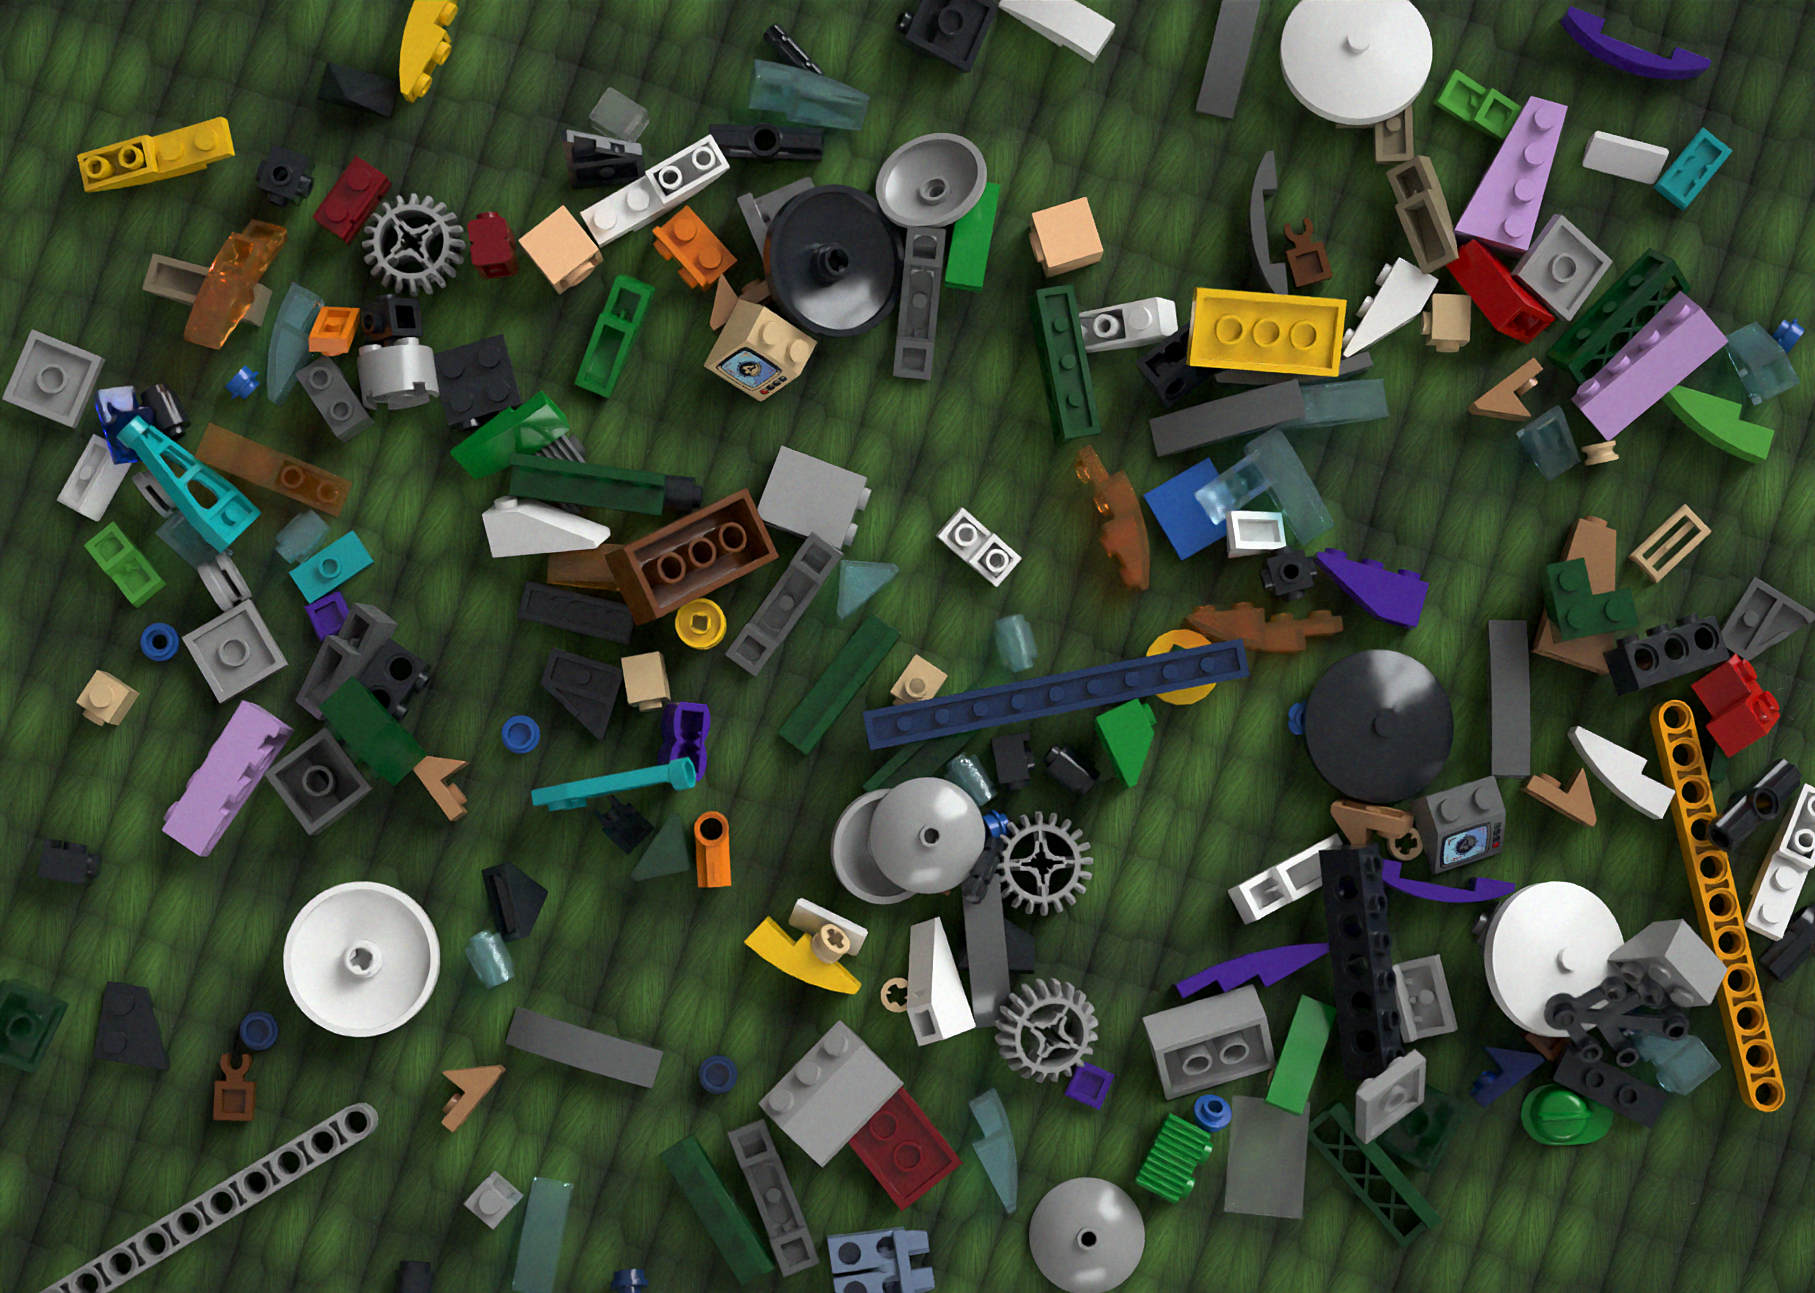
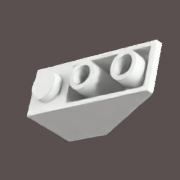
[1340,257,1439,361]
[1079,297,1178,353]
[907,917,976,1046]

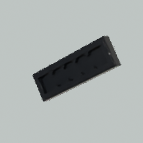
[517,581,635,645]
[1548,1043,1668,1129]

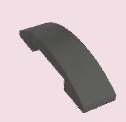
[1195,0,1261,120]
[1246,151,1288,295]
[893,225,946,380]
[725,531,844,677]
[961,873,1011,1028]
[505,1006,664,1088]
[728,1118,820,1277]

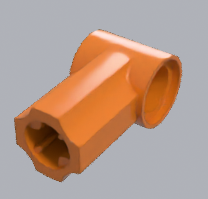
[694,811,731,887]

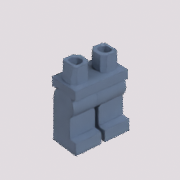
[827,1226,935,1293]

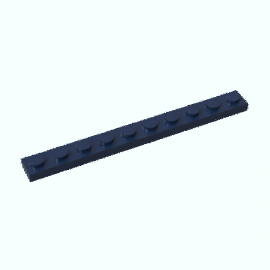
[862,638,1250,750]

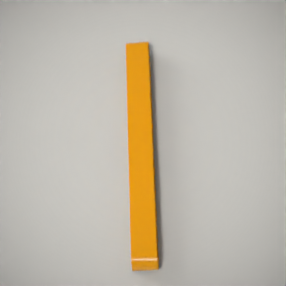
[1650,700,1785,1112]

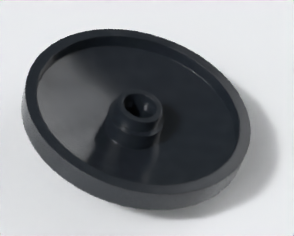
[763,184,905,338]
[1301,650,1454,803]

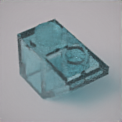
[1724,321,1800,406]
[1631,1029,1722,1096]

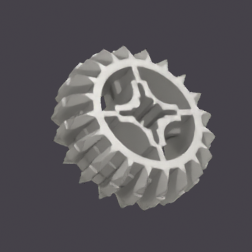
[362,194,466,297]
[996,812,1093,916]
[995,978,1099,1083]

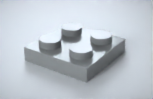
[1511,214,1613,322]
[2,330,105,429]
[182,599,289,704]
[1355,1050,1426,1144]

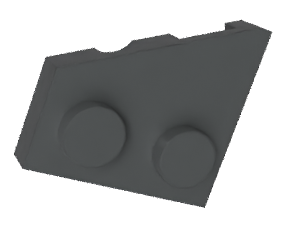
[1720,577,1815,661]

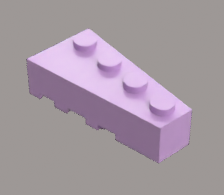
[1571,291,1728,441]

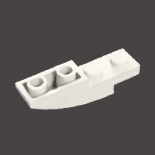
[580,134,730,248]
[1743,783,1815,941]

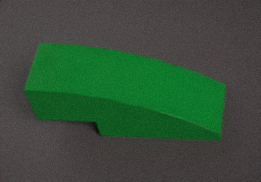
[944,182,1001,293]
[574,274,657,398]
[450,390,570,479]

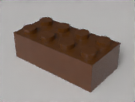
[604,488,779,626]

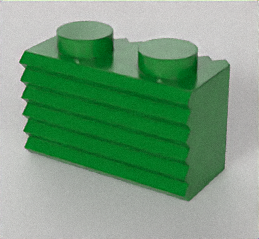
[1133,1111,1213,1204]

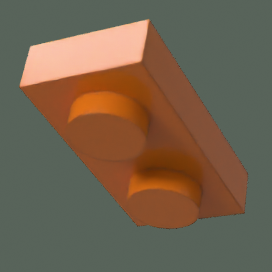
[308,306,360,356]

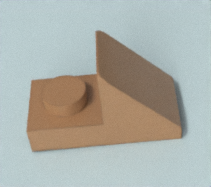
[710,273,774,337]
[1467,358,1543,422]
[413,756,469,821]
[1520,768,1597,828]
[1330,797,1415,844]
[441,1065,506,1132]

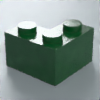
[1537,557,1639,644]
[318,676,428,786]

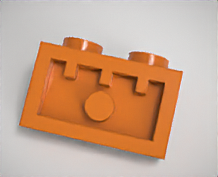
[652,205,738,293]

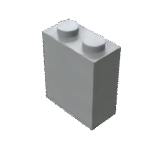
[757,445,872,551]

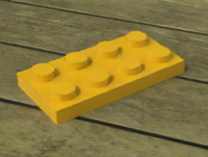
[1186,287,1347,377]

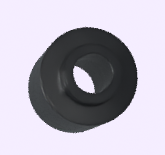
[140,383,191,441]
[663,474,703,515]
[1042,741,1101,796]
[393,1260,434,1293]

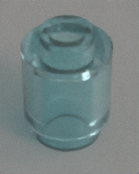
[275,508,332,564]
[993,614,1039,673]
[944,752,998,807]
[464,929,516,989]

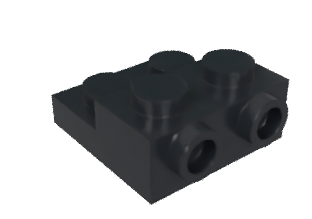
[894,0,999,74]
[433,334,524,432]

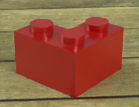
[1691,653,1780,758]

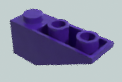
[1313,548,1429,630]

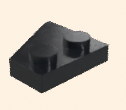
[561,130,646,190]
[540,647,624,741]
[93,981,170,1070]

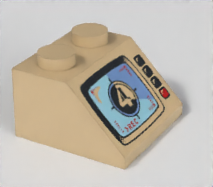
[704,299,817,402]

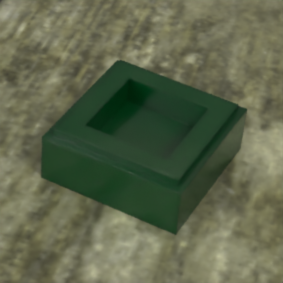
[1708,741,1729,784]

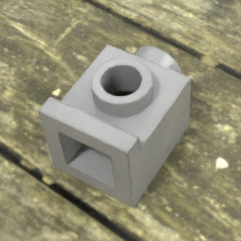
[464,1171,524,1229]

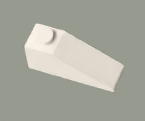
[482,495,611,557]

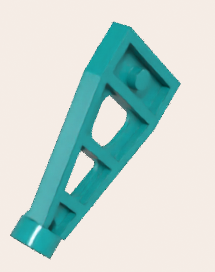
[116,415,262,553]
[531,757,696,811]

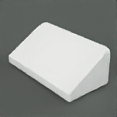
[1582,131,1669,184]
[57,434,134,521]
[789,898,868,956]

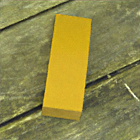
[744,915,862,995]

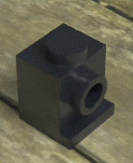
[990,732,1035,791]
[37,838,102,885]

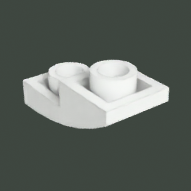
[935,507,1022,587]

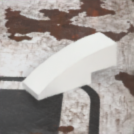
[998,0,1115,63]
[1567,726,1675,820]
[1227,833,1343,925]

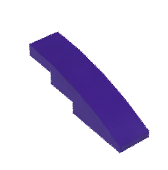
[1173,942,1330,998]

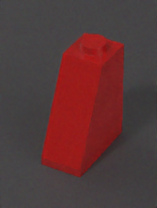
[1445,239,1556,344]

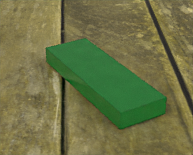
[1263,995,1337,1117]

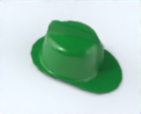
[1521,1083,1614,1146]

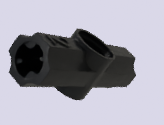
[708,122,824,164]
[1705,759,1802,852]
[1756,900,1815,983]

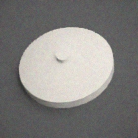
[1280,0,1432,125]
[283,882,440,1037]
[1484,882,1624,1037]

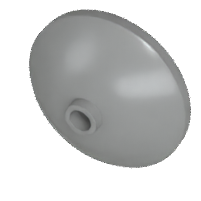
[876,133,987,229]
[869,777,985,894]
[831,789,937,904]
[1029,1177,1145,1293]

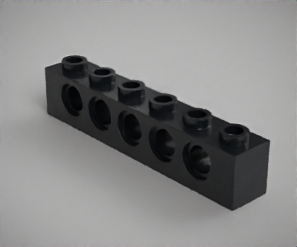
[1318,843,1405,1080]

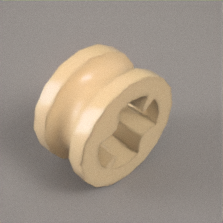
[1581,440,1619,466]
[1386,827,1423,861]
[810,924,850,964]
[881,978,908,1013]

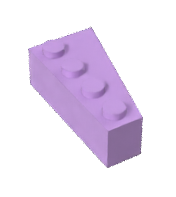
[1453,96,1568,259]
[162,701,295,857]

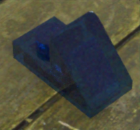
[93,386,153,465]
[1468,1045,1545,1108]

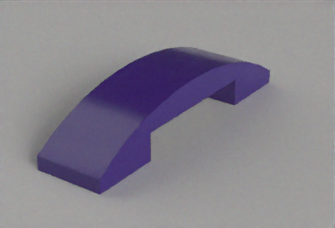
[1560,6,1712,80]
[1382,859,1515,903]

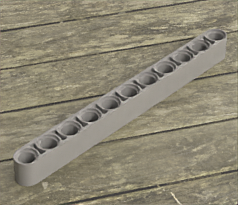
[39,1103,378,1293]

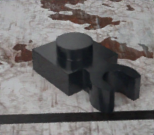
[593,795,655,855]

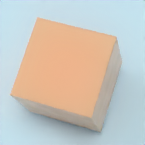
[1029,197,1103,278]
[518,205,604,295]

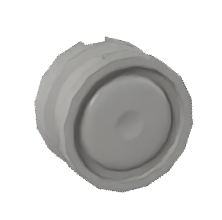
[132,469,177,519]
[197,551,252,612]

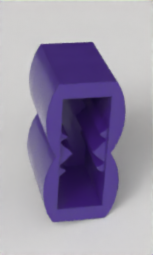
[657,702,710,782]

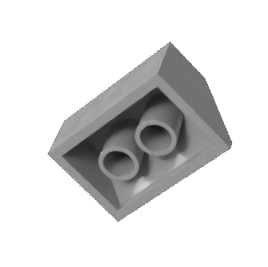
[1143,984,1276,1100]
[758,1020,904,1167]

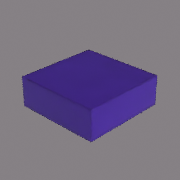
[304,591,350,642]
[1064,1061,1115,1110]

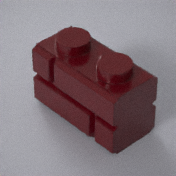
[312,155,393,246]
[467,212,519,280]

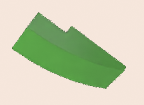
[1661,385,1775,464]

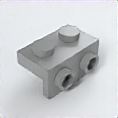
[1392,954,1458,1043]

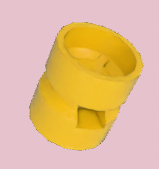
[675,598,727,650]

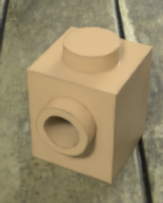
[1420,294,1471,352]
[621,651,671,712]
[890,654,948,706]
[76,670,140,726]

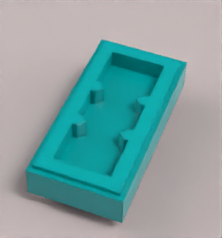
[1653,128,1732,211]
[289,530,375,604]

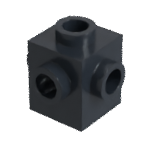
[256,144,316,209]
[361,294,423,348]
[1259,545,1317,603]

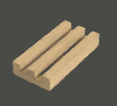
[1628,504,1712,584]

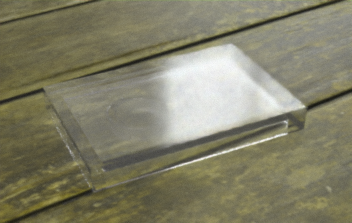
[1224,1095,1311,1219]

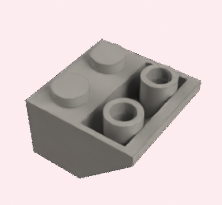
[1607,919,1728,1009]

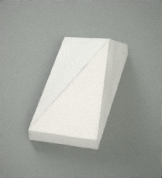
[1225,511,1286,558]

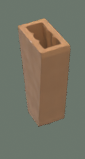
[1531,515,1616,675]

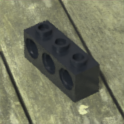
[1135,320,1221,409]
[1603,613,1730,696]
[337,638,432,747]

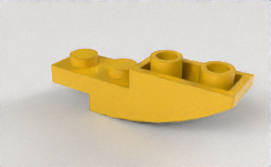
[399,0,458,104]
[77,117,235,192]

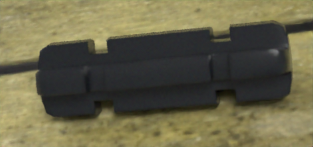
[763,23,824,88]
[962,836,1006,905]

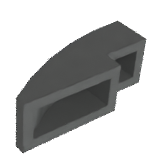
[295,603,398,721]

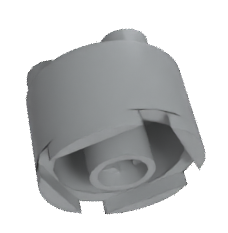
[356,337,439,410]

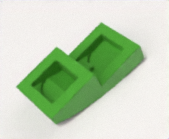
[1433,69,1522,141]
[84,521,167,608]

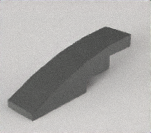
[1211,351,1373,391]
[1149,379,1306,457]
[1486,620,1531,779]

